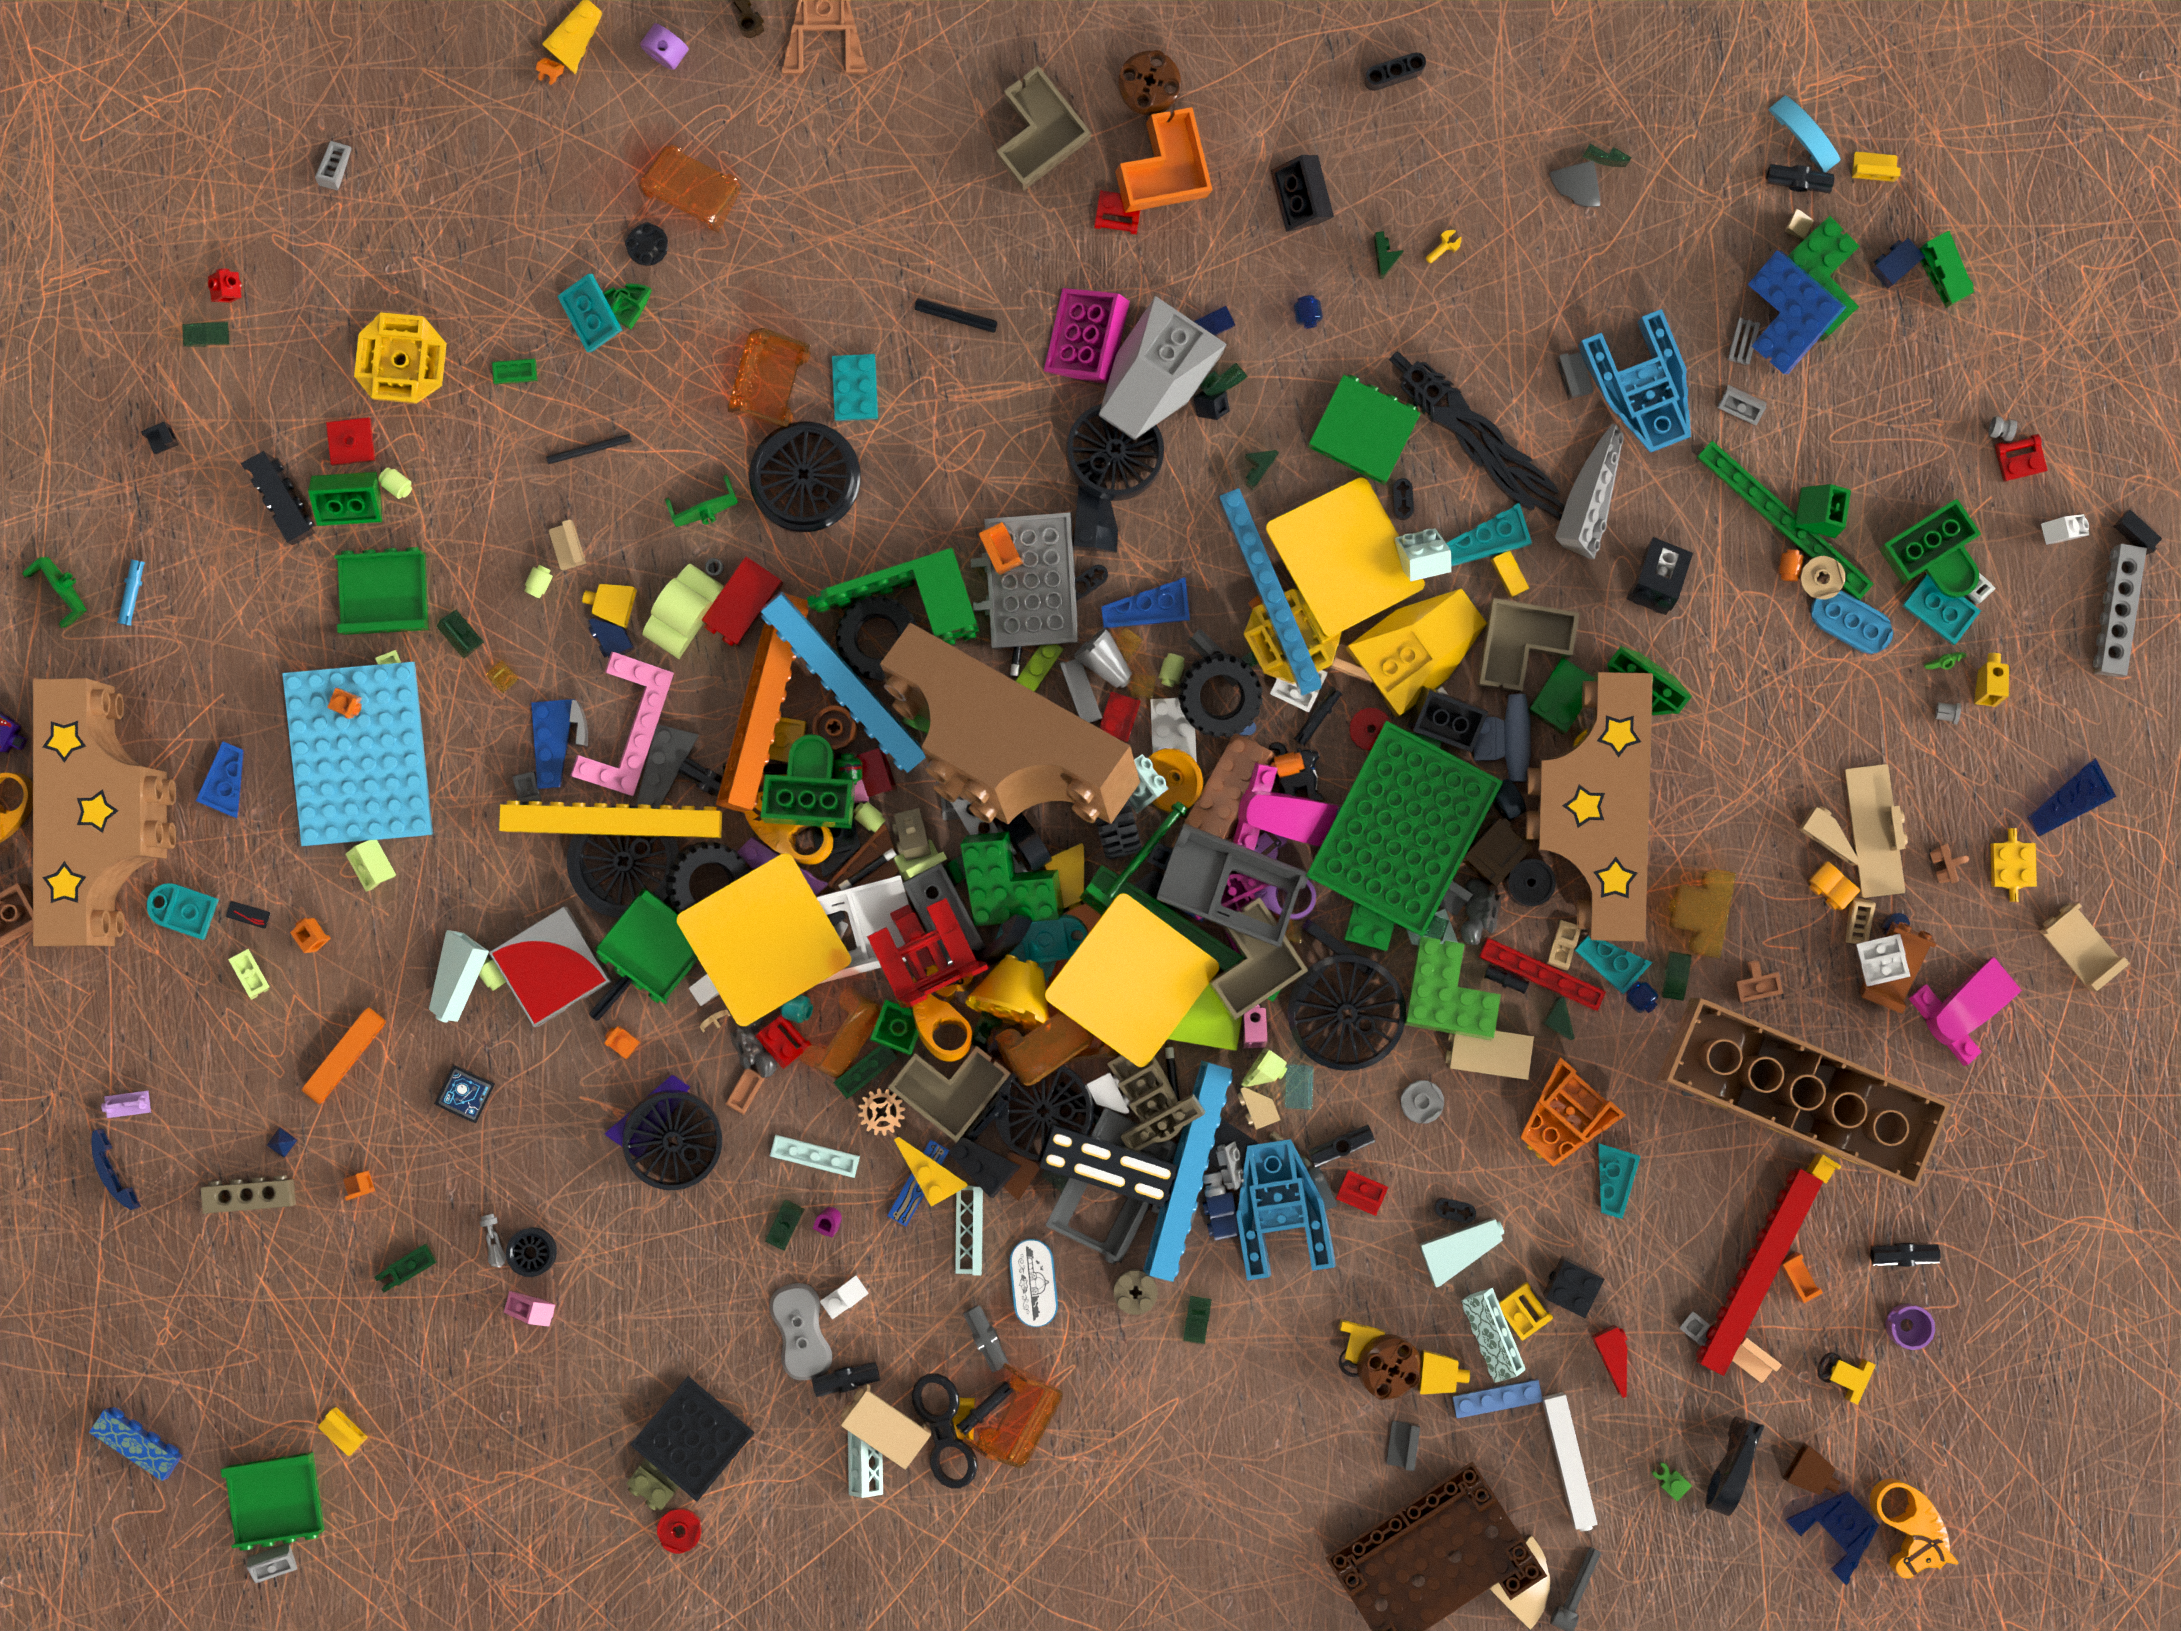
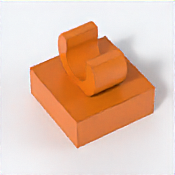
[535,57,565,85]

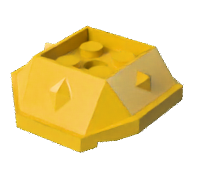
[354,312,447,404]
[1244,589,1341,684]

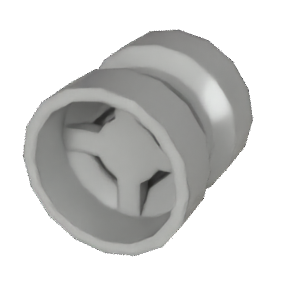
[1988,416,2017,442]
[1202,1171,1227,1197]

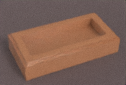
[725,1068,765,1115]

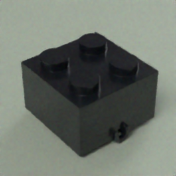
[1543,1256,1605,1318]

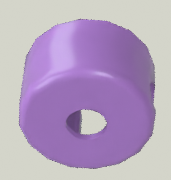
[640,23,689,70]
[1885,1303,1935,1350]

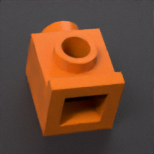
[290,918,331,953]

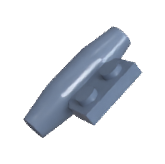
[1474,694,1531,782]

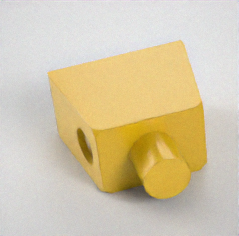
[582,584,637,629]
[1974,653,2009,707]
[1418,1350,1470,1394]

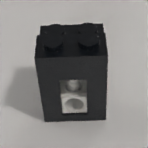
[1626,537,1693,615]

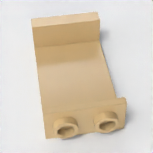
[2040,903,2130,991]
[1445,1031,1534,1080]
[840,1384,931,1470]

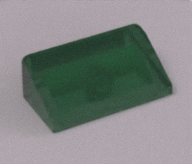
[437,610,484,659]

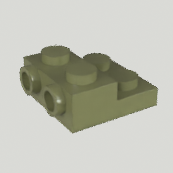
[626,1458,679,1510]

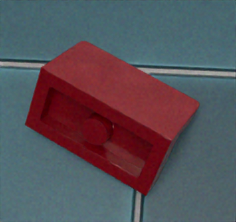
[855,748,897,797]

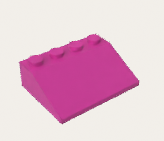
[1044,288,1130,384]

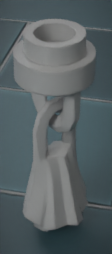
[480,1214,506,1268]

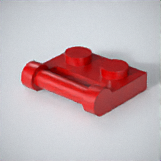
[1094,190,1141,235]
[1995,434,2048,482]
[755,1014,812,1069]

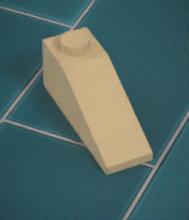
[1798,806,1860,866]

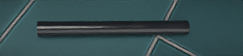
[546,433,632,465]

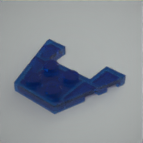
[1785,1491,1879,1585]

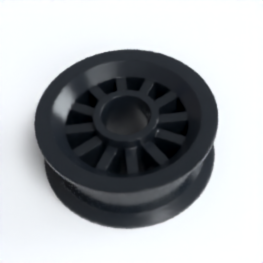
[506,1227,557,1277]

